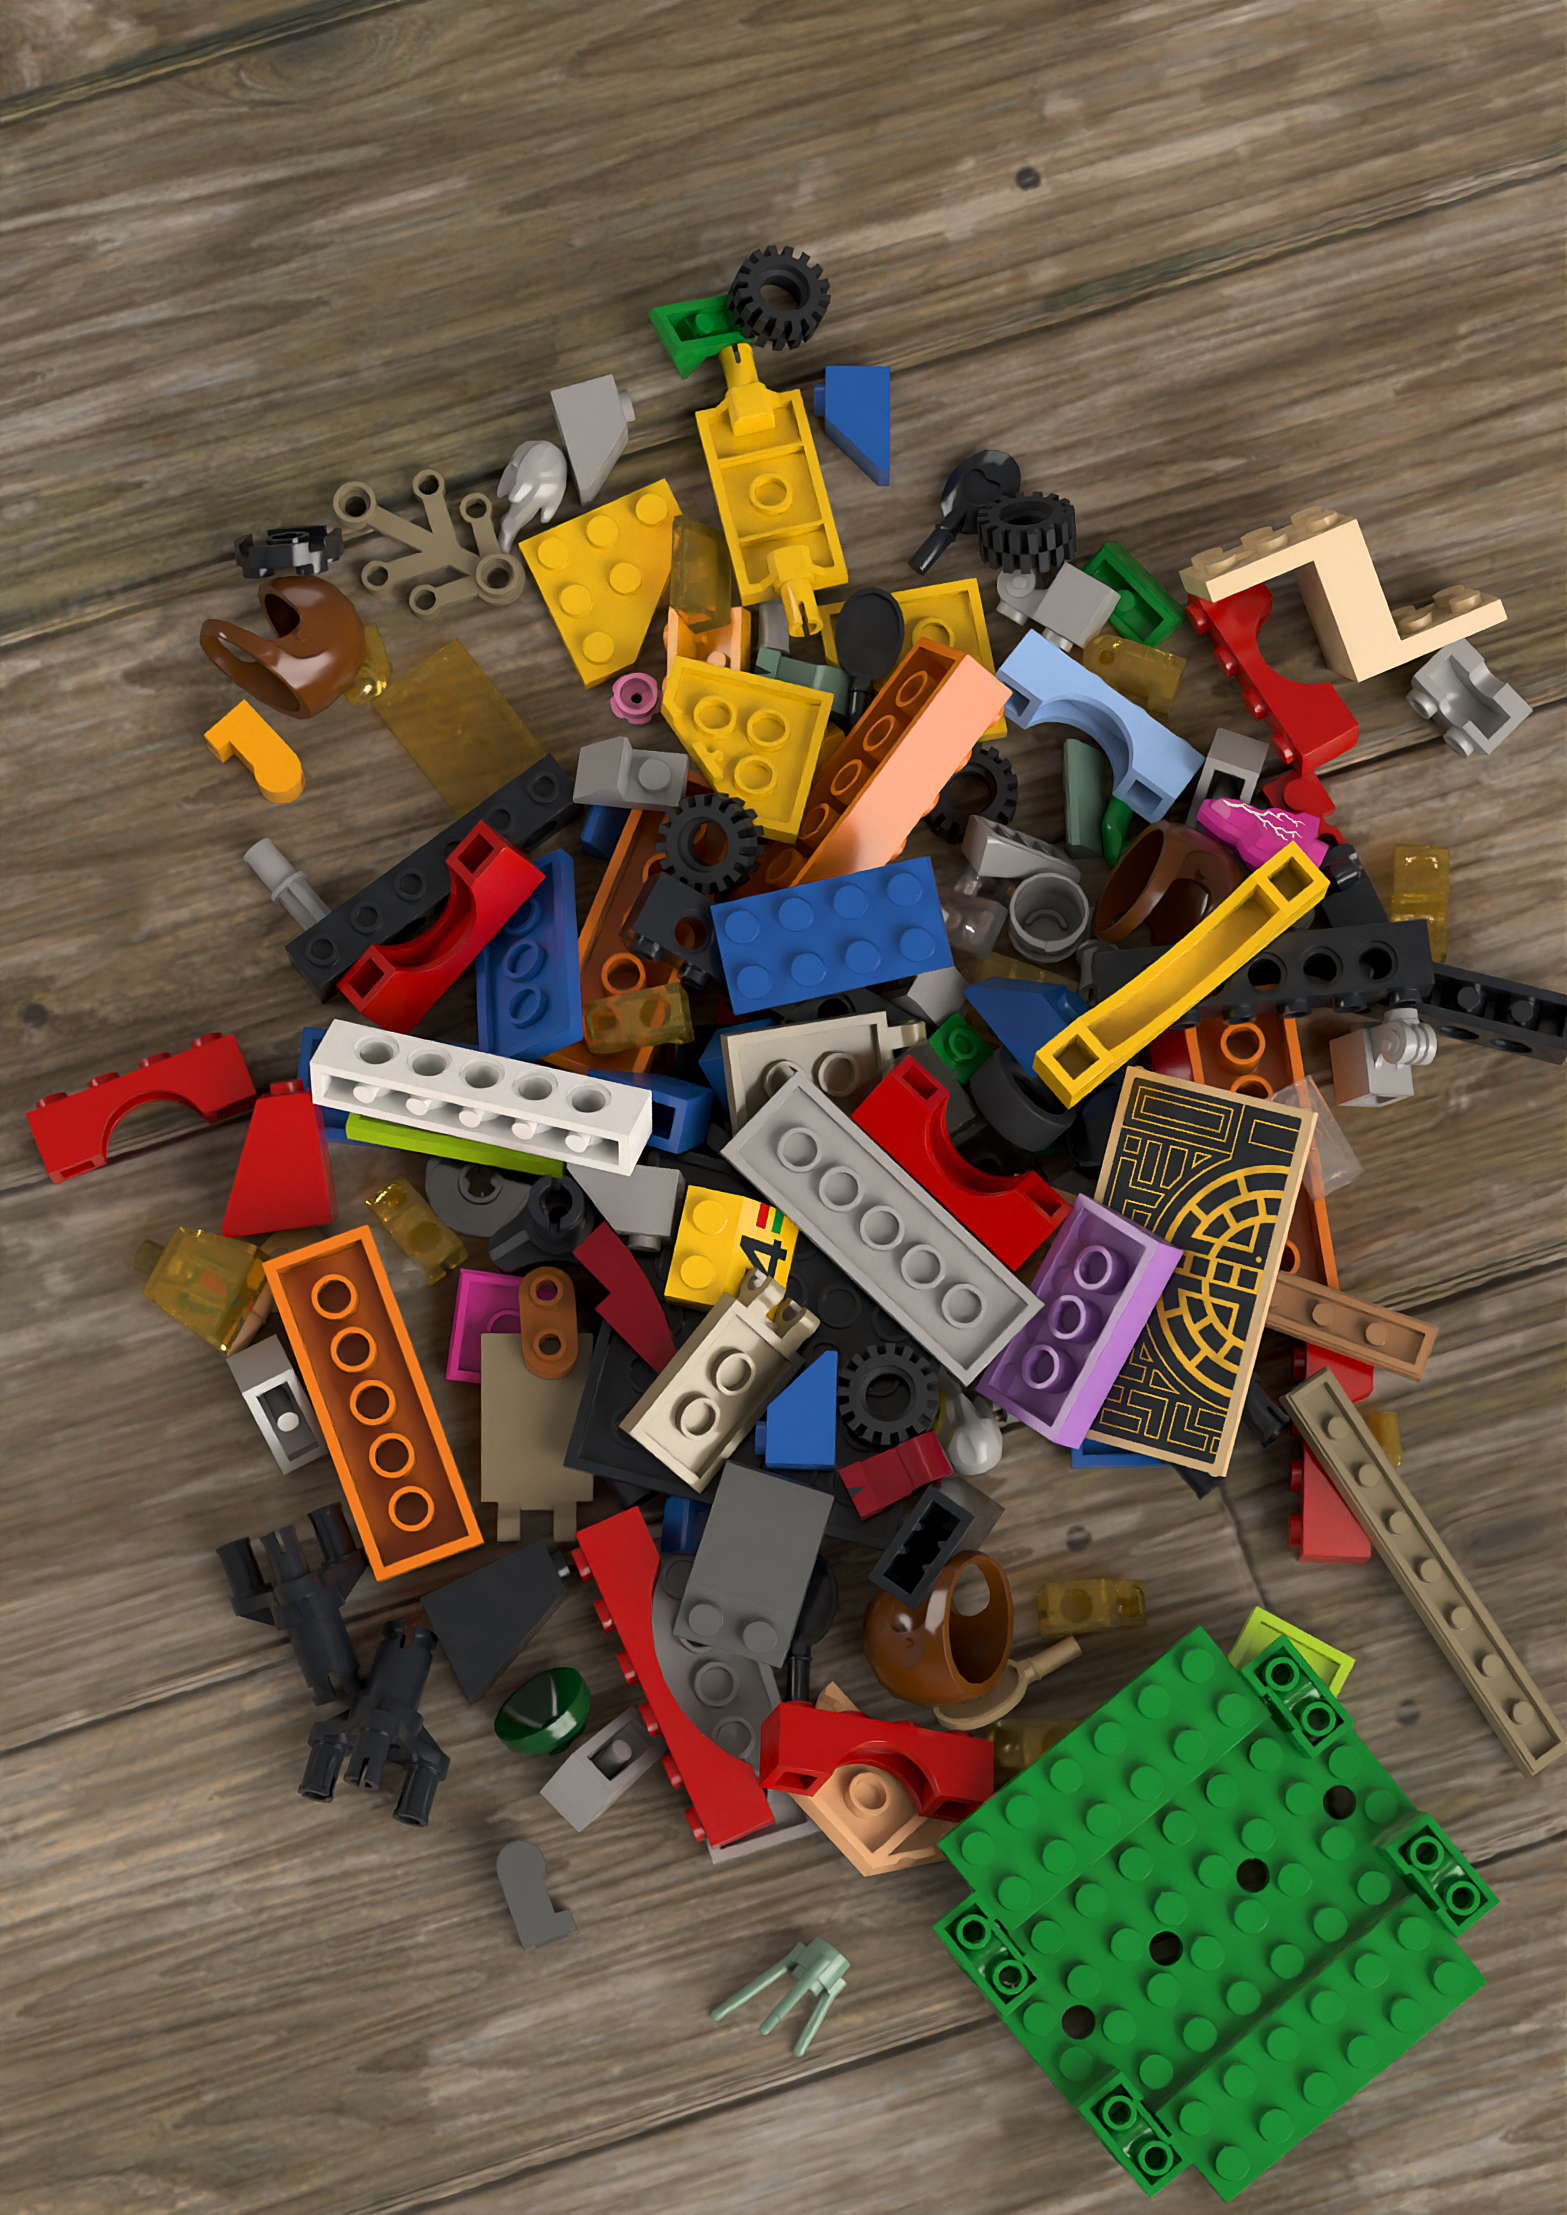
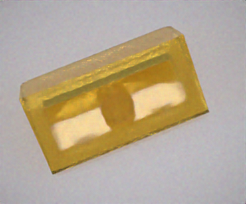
[670,515,732,634]

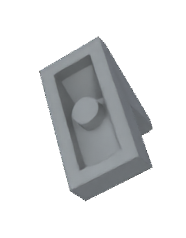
[573,736,690,812]

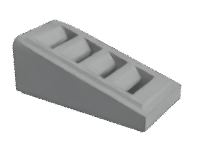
[961,815,1081,883]

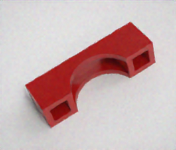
[1184,582,1359,777]
[336,819,546,1035]
[25,1032,259,1185]
[850,1054,1074,1272]
[1288,1340,1374,1564]
[759,1700,994,1823]

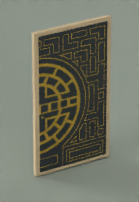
[1085,1066,1319,1477]

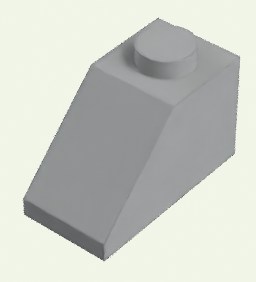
[550,374,635,507]
[1185,727,1270,855]
[880,967,970,1029]
[566,1162,686,1252]
[226,1334,330,1475]
[540,1705,668,1832]

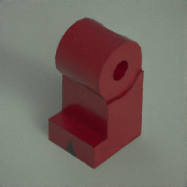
[838,1431,954,1522]

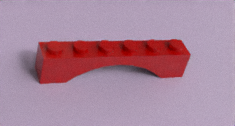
[570,1506,776,1850]

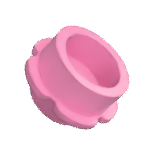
[610,673,663,725]

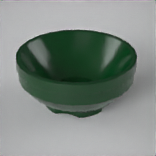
[494,1667,591,1756]

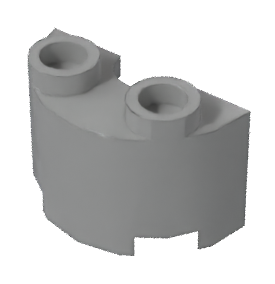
[1406,638,1533,758]

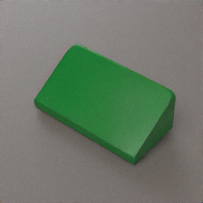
[1081,541,1187,658]

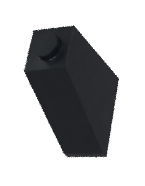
[868,1477,1005,1611]
[420,1539,573,1705]

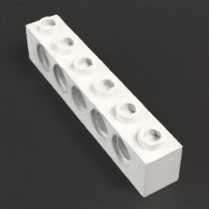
[310,1019,652,1176]

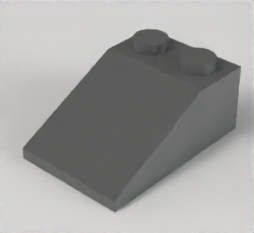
[672,1459,836,1669]

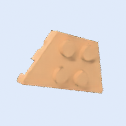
[787,1681,958,1877]

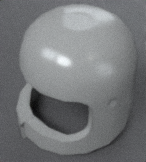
[1007,873,1089,965]

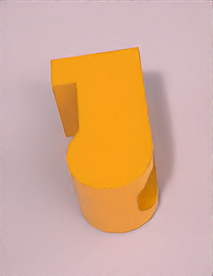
[204,699,305,804]

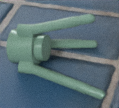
[711,1936,851,2057]

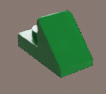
[648,294,755,380]

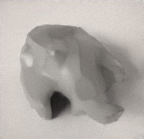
[497,439,569,554]
[928,1365,1003,1475]

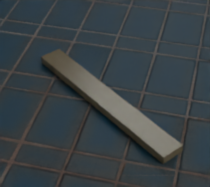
[1278,1366,1567,1778]

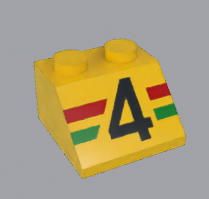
[664,1185,799,1323]

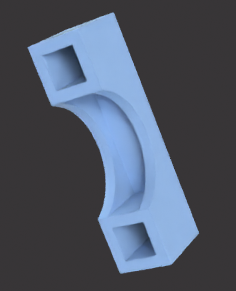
[995,628,1207,824]

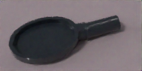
[908,450,1021,576]
[834,587,905,737]
[1065,1050,1141,1171]
[786,1553,838,1702]

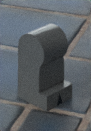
[496,1840,579,1952]

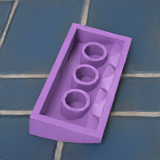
[975,1193,1184,1449]

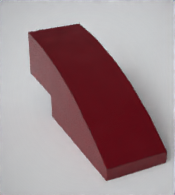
[572,1221,679,1375]

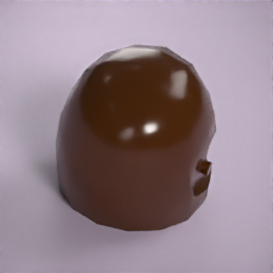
[199,575,366,720]
[1091,819,1244,947]
[863,1549,1014,1707]

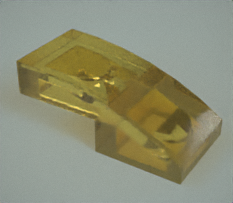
[1390,844,1450,963]

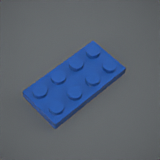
[475,848,583,1063]
[710,856,954,1016]

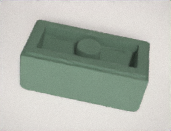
[1061,739,1106,859]

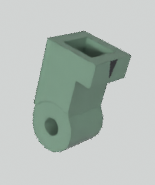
[754,647,852,723]

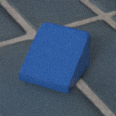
[581,805,631,862]
[661,1496,712,1556]

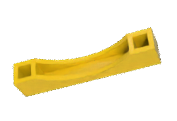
[1032,841,1330,1110]

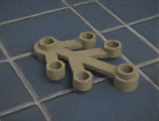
[333,469,525,621]

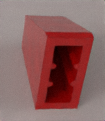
[221,1078,339,1239]

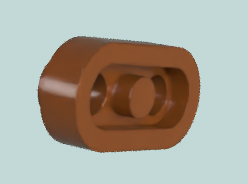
[519,1266,579,1380]

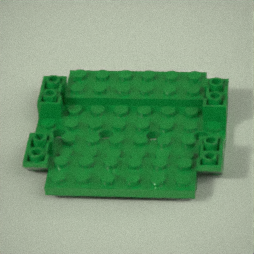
[931,1625,1500,2204]

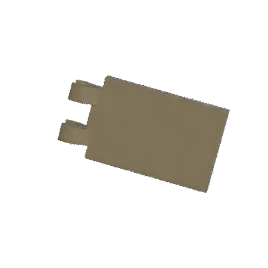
[720,1009,927,1137]
[619,1267,820,1494]
[481,1333,594,1542]

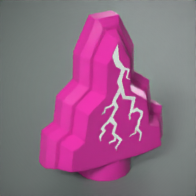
[1196,797,1329,872]

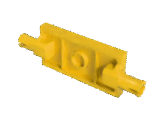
[695,343,848,637]

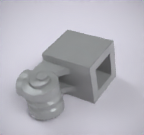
[996,562,1121,653]
[1329,1008,1437,1107]

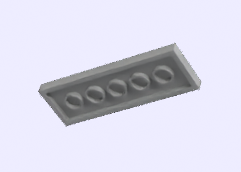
[720,1070,1045,1387]
[648,1525,822,1865]

